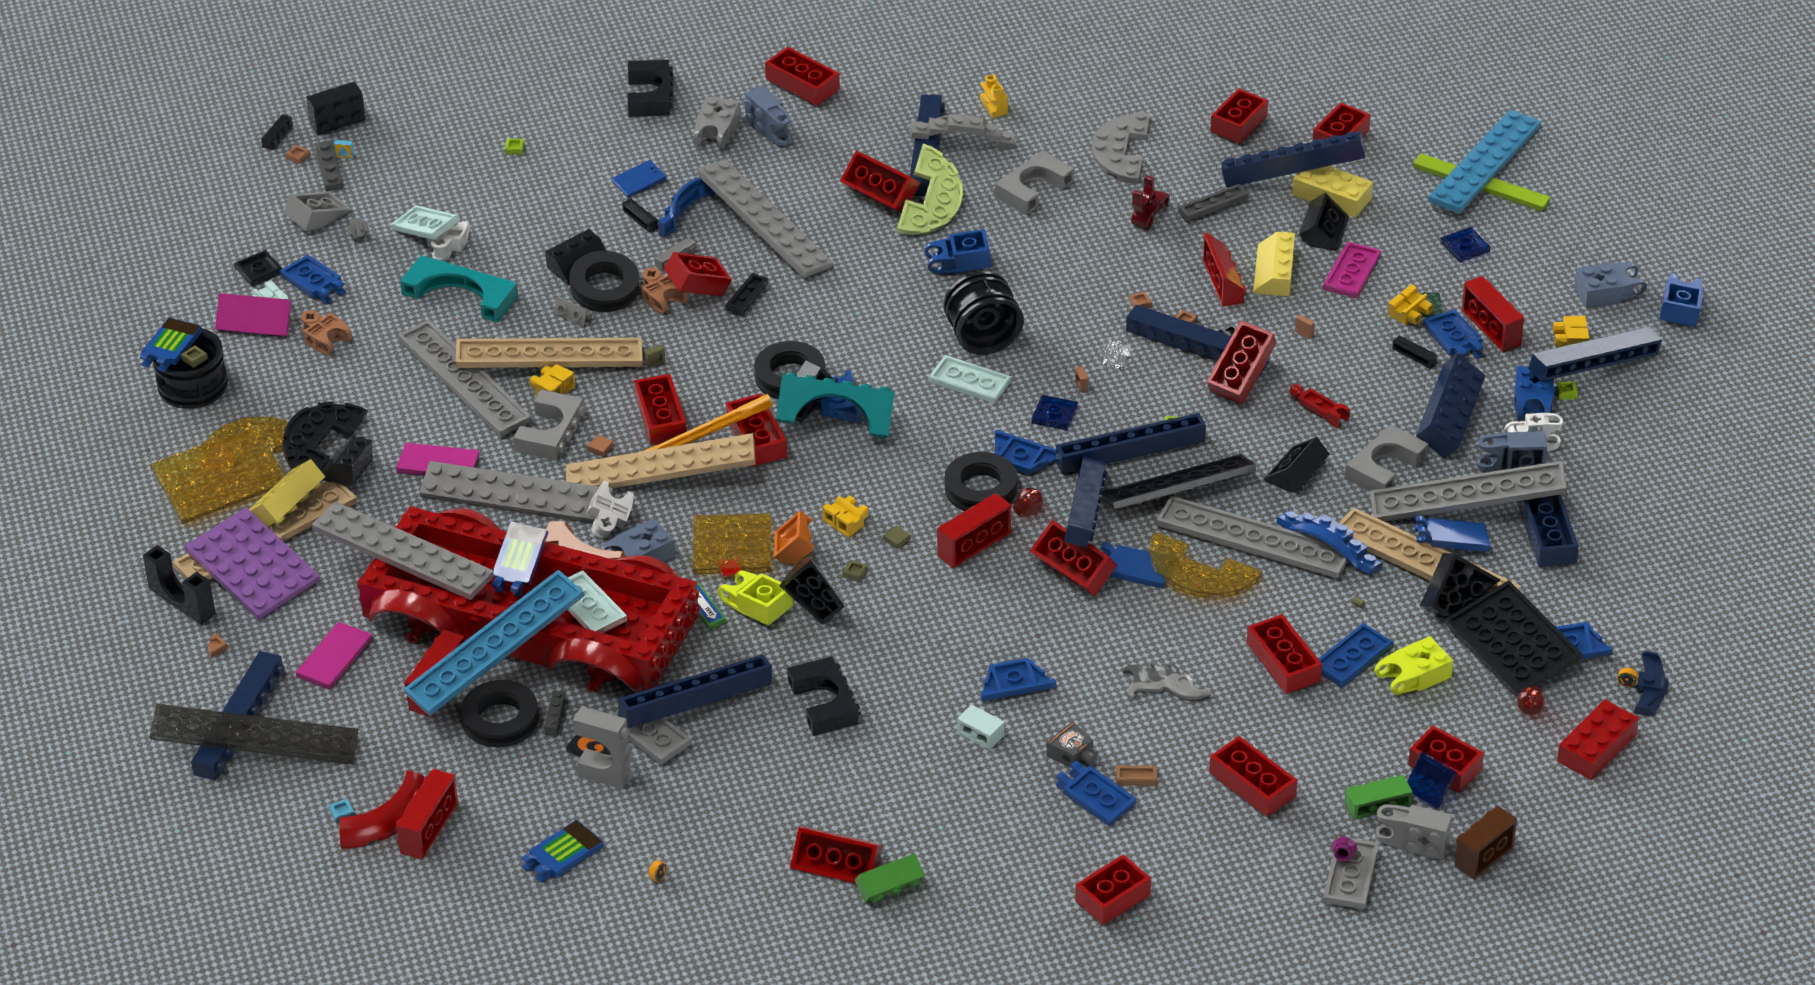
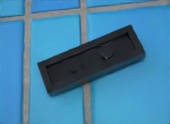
[725,273,769,315]

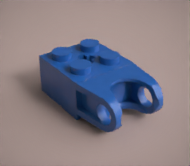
[924,229,992,274]
[1659,272,1703,327]
[1514,366,1554,420]

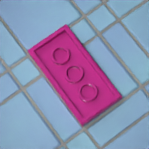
[1323,241,1382,298]
[215,293,292,337]
[396,443,480,476]
[295,622,373,689]

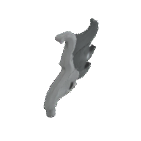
[1123,663,1211,700]

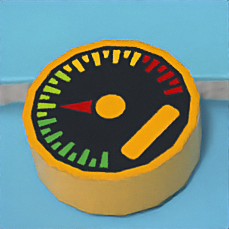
[1617,668,1638,687]
[648,860,667,882]

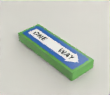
[697,583,726,630]

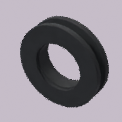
[570,251,639,312]
[754,341,825,399]
[944,452,1017,511]
[461,680,539,748]

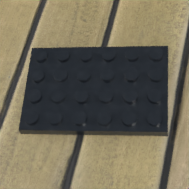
[1445,580,1582,698]

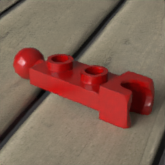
[1289,384,1350,428]

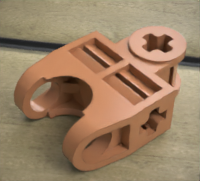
[642,268,689,314]
[301,310,353,355]

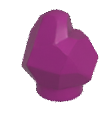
[1331,835,1357,861]

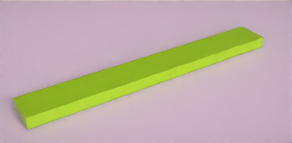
[1413,153,1550,212]

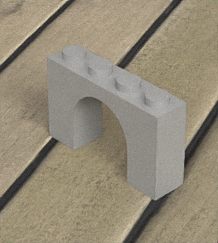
[995,150,1074,215]
[513,390,586,461]
[1345,425,1428,491]
[573,706,633,789]

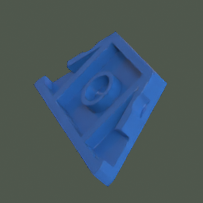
[819,370,862,423]
[995,430,1056,475]
[1556,622,1613,659]
[981,658,1056,701]

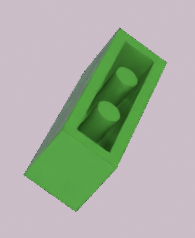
[1344,775,1412,820]
[855,853,925,903]

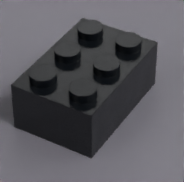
[306,81,366,135]

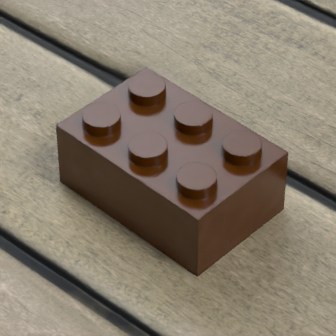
[1454,806,1517,880]

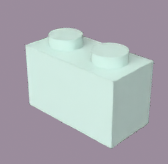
[957,704,1004,750]

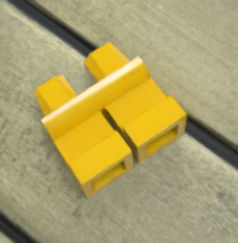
[980,74,1008,118]
[1388,284,1433,325]
[1552,315,1590,347]
[529,364,575,396]
[822,495,869,538]

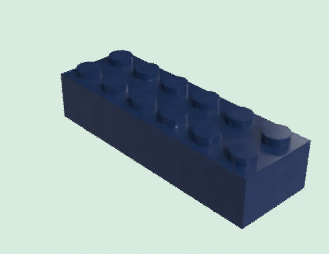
[1416,353,1486,459]
[1516,494,1579,567]

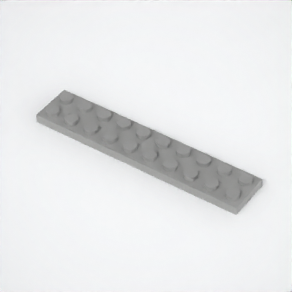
[696,159,833,278]
[398,320,532,437]
[419,461,614,523]
[1370,461,1567,522]
[1156,496,1348,579]
[311,501,494,600]

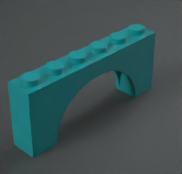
[400,255,518,323]
[775,372,895,439]

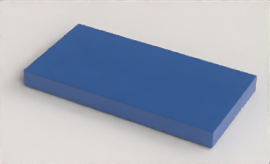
[1318,623,1394,688]

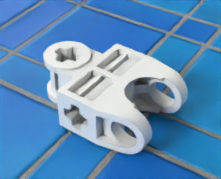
[427,221,469,261]
[1504,413,1563,452]
[587,480,634,539]

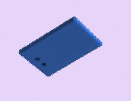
[611,160,666,198]

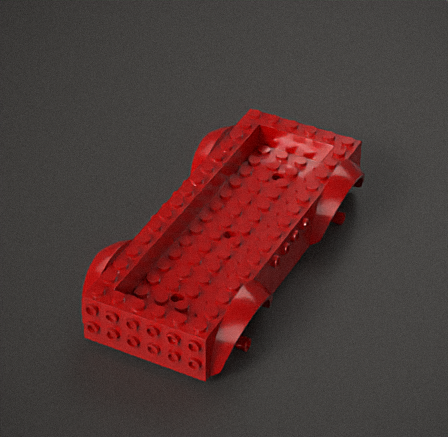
[357,506,700,693]

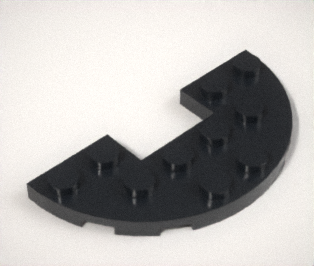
[282,401,368,471]

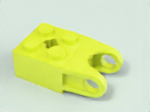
[717,571,793,626]
[1374,636,1453,695]

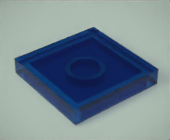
[1440,227,1491,263]
[1031,395,1078,431]
[1407,752,1457,808]

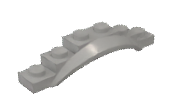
[910,114,1015,149]

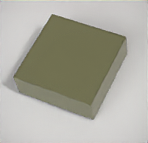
[645,345,666,368]
[181,346,208,368]
[883,525,911,549]
[842,560,868,582]

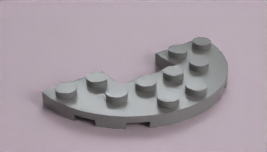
[1092,112,1150,184]

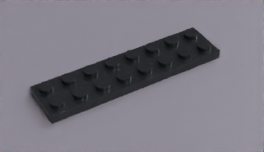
[1102,454,1256,510]

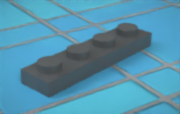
[315,140,343,192]
[1178,184,1248,222]

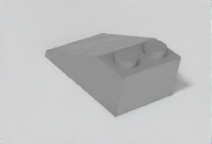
[284,191,351,231]

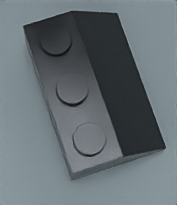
[1299,192,1349,251]
[545,229,607,286]
[1264,436,1330,492]
[321,437,373,486]

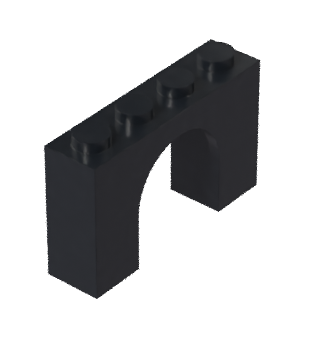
[627,59,673,117]
[143,545,216,624]
[787,656,861,736]

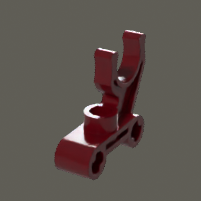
[1131,175,1170,229]

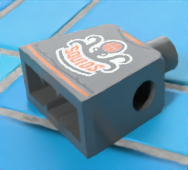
[1046,722,1097,768]

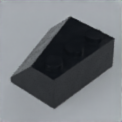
[1420,553,1501,619]
[779,555,844,624]

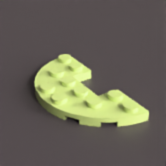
[896,144,963,235]

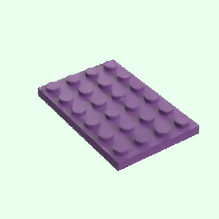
[185,507,320,620]

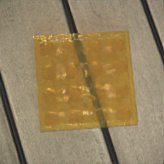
[693,513,771,575]

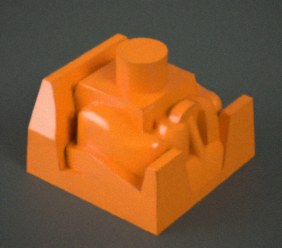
[774,510,814,565]

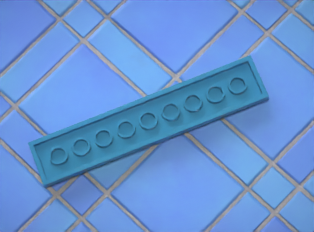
[1428,110,1541,214]
[404,570,585,716]

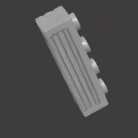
[654,237,696,271]

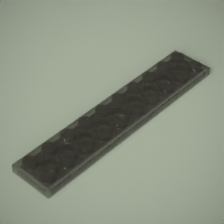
[150,704,359,765]

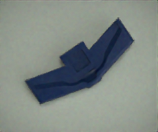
[1634,650,1669,716]

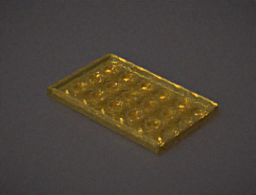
[151,425,285,524]

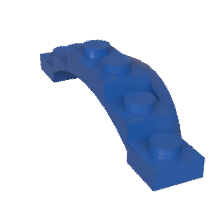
[658,177,715,238]
[1276,510,1382,575]

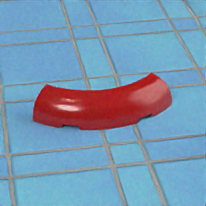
[340,770,425,849]

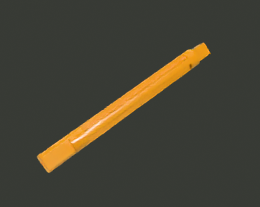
[642,394,773,452]

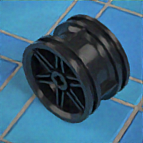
[943,271,1024,355]
[152,328,228,409]

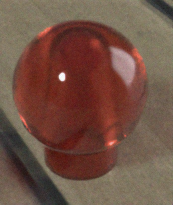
[1012,487,1044,517]
[1517,686,1545,715]

